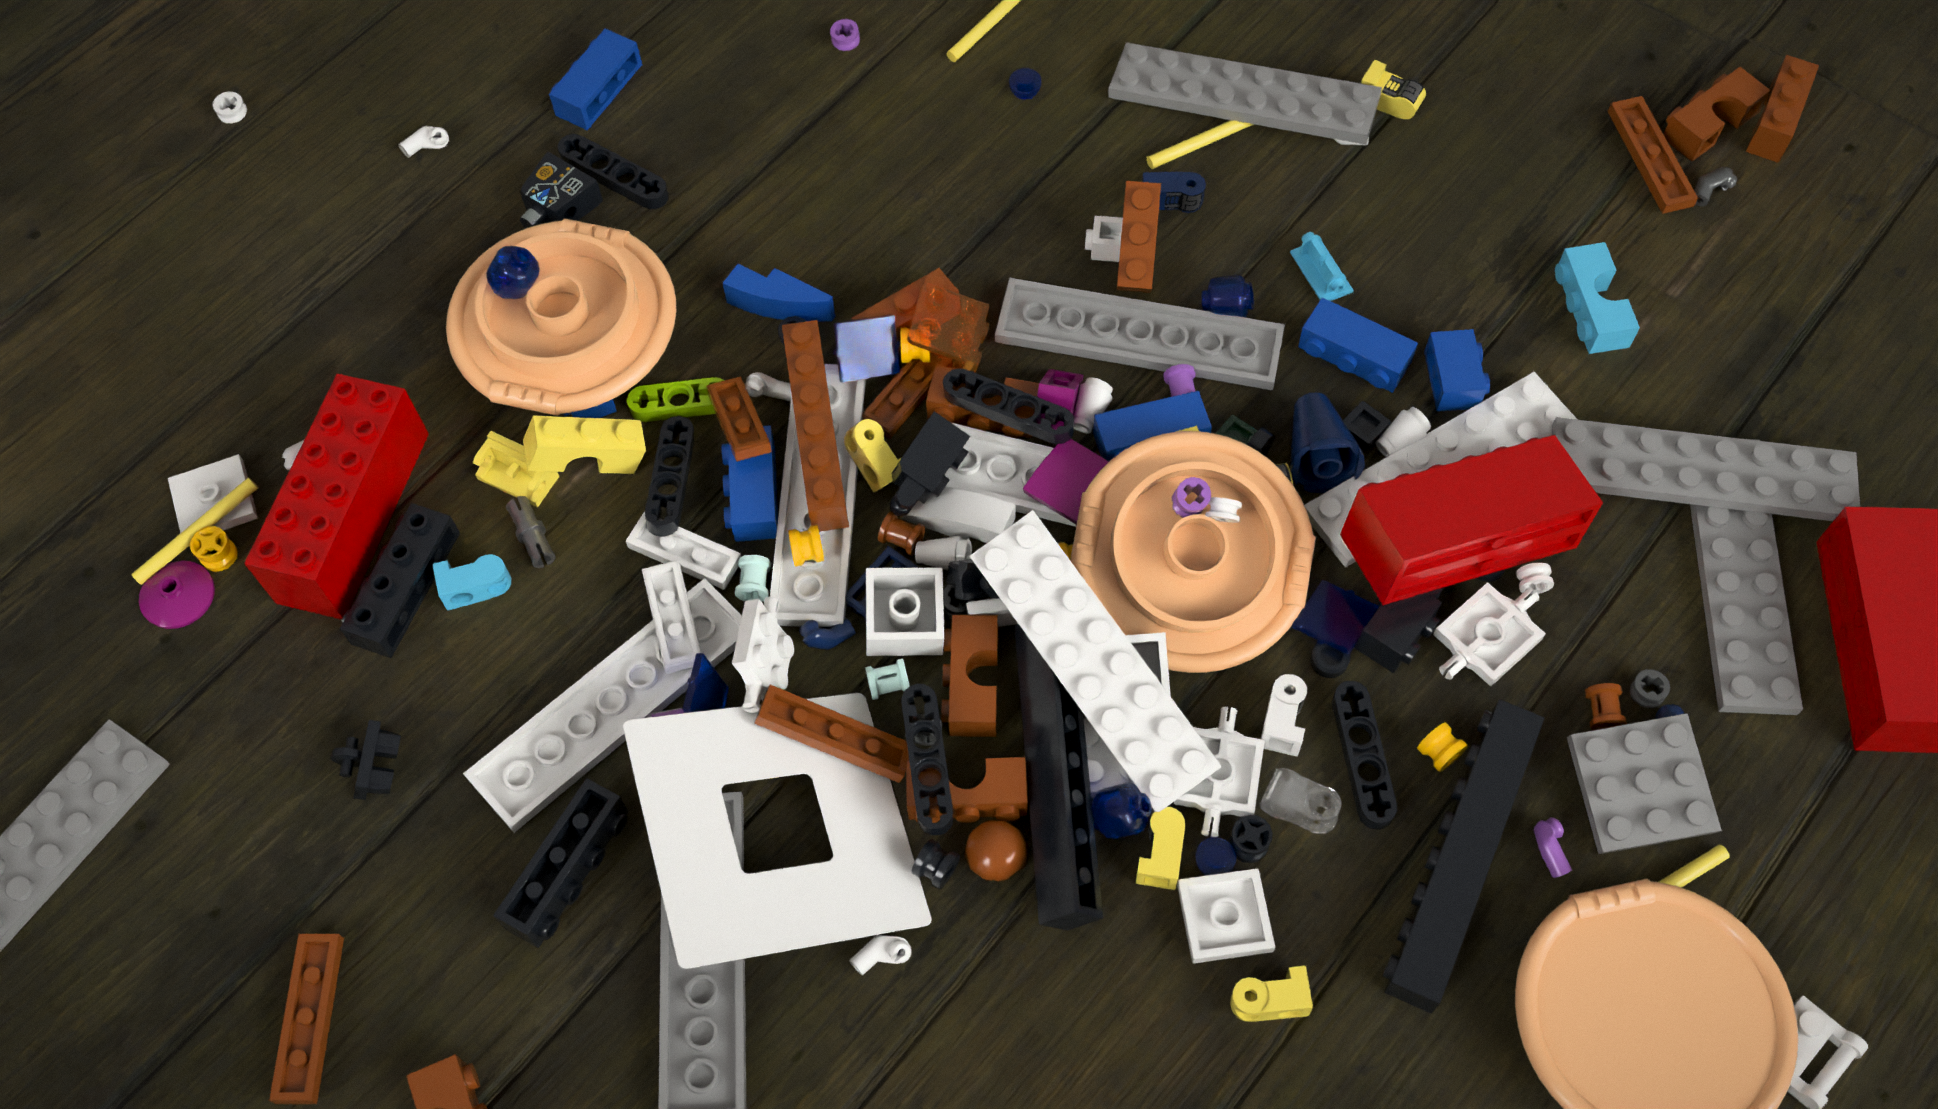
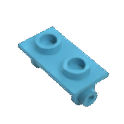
[1290,232,1354,301]

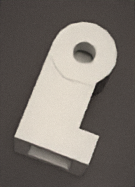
[1261,674,1307,757]

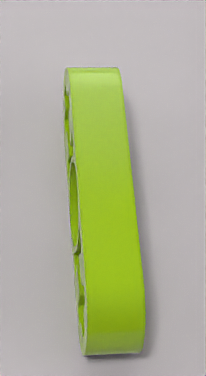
[627,377,725,422]

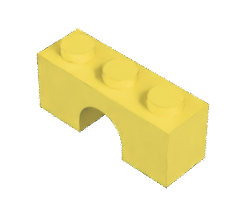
[523,416,646,474]

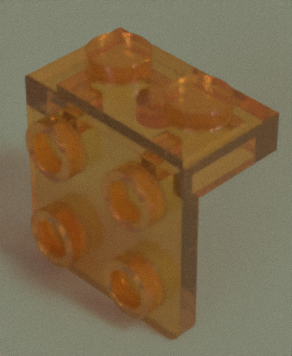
[907,283,990,372]

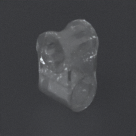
[1259,768,1342,834]

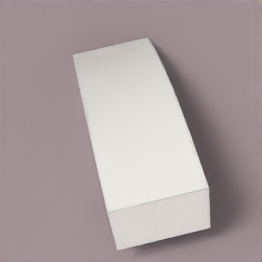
[900,487,1016,543]

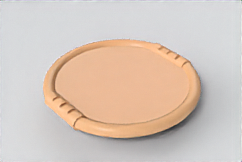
[446,219,676,416]
[1070,431,1316,673]
[1515,879,1798,1109]

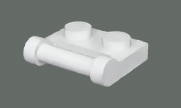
[1788,995,1868,1109]

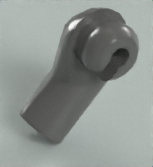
[1694,167,1737,206]

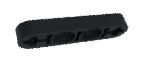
[558,134,669,209]
[943,368,1074,444]
[645,416,694,537]
[1332,681,1397,830]
[901,684,954,836]

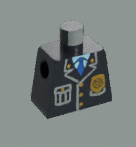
[520,152,603,228]

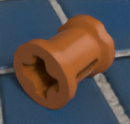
[878,512,925,556]
[1585,683,1627,731]

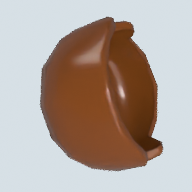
[965,820,1029,881]

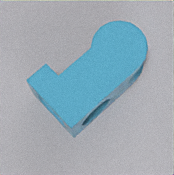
[432,554,512,610]

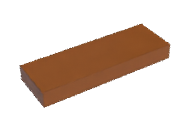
[862,346,953,439]
[707,377,772,462]

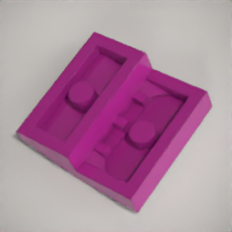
[1022,439,1109,525]

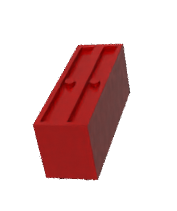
[244,374,429,620]
[1340,435,1603,605]
[1816,506,1938,753]

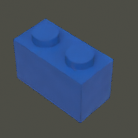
[1424,329,1490,411]

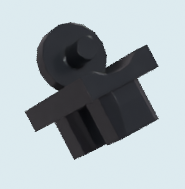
[946,559,999,600]
[331,720,401,800]

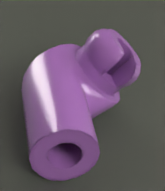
[1534,817,1572,878]

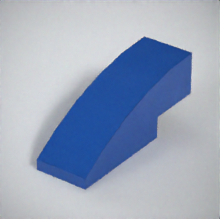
[722,264,835,322]

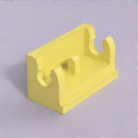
[473,431,559,507]

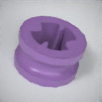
[830,19,860,51]

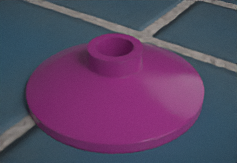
[139,561,215,629]

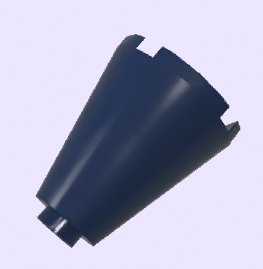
[1290,393,1365,493]

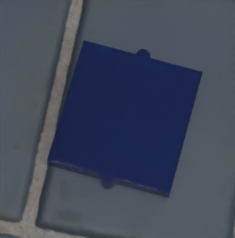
[833,314,901,383]
[1292,580,1379,655]
[682,653,729,713]

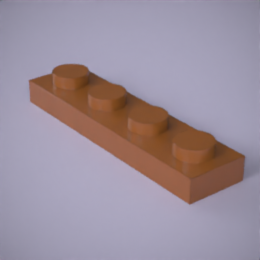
[1608,96,1698,214]
[754,684,909,783]
[269,934,344,1104]

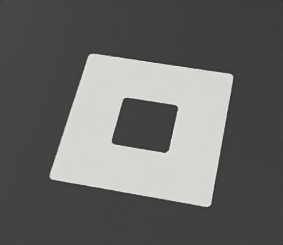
[623,693,931,969]

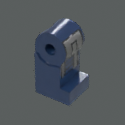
[1141,171,1206,213]

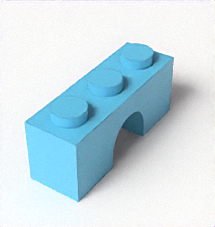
[1555,242,1640,354]

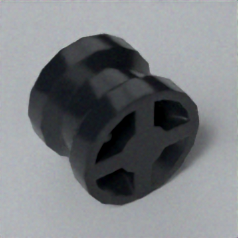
[1229,815,1272,863]
[912,839,960,890]

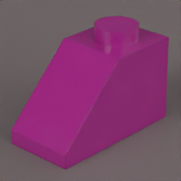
[1037,369,1084,430]

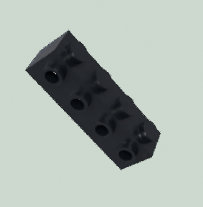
[340,503,460,658]
[493,778,629,948]

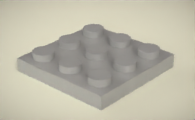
[1567,714,1722,854]

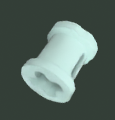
[735,555,772,602]
[865,658,909,700]

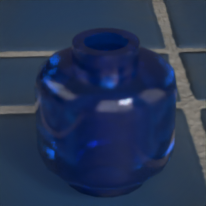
[486,246,540,299]
[1201,275,1254,318]
[1092,782,1152,839]

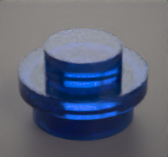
[1009,68,1042,99]
[1195,837,1236,876]

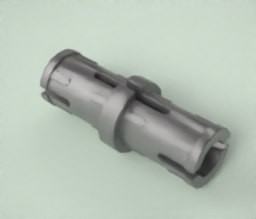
[506,496,555,568]

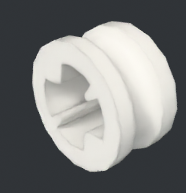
[213,92,247,124]
[1205,497,1242,523]
[1516,563,1554,594]

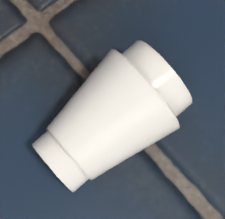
[1073,378,1113,434]
[1375,407,1431,457]
[915,536,972,570]

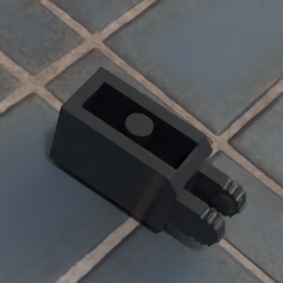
[889,411,971,517]
[1355,588,1444,673]

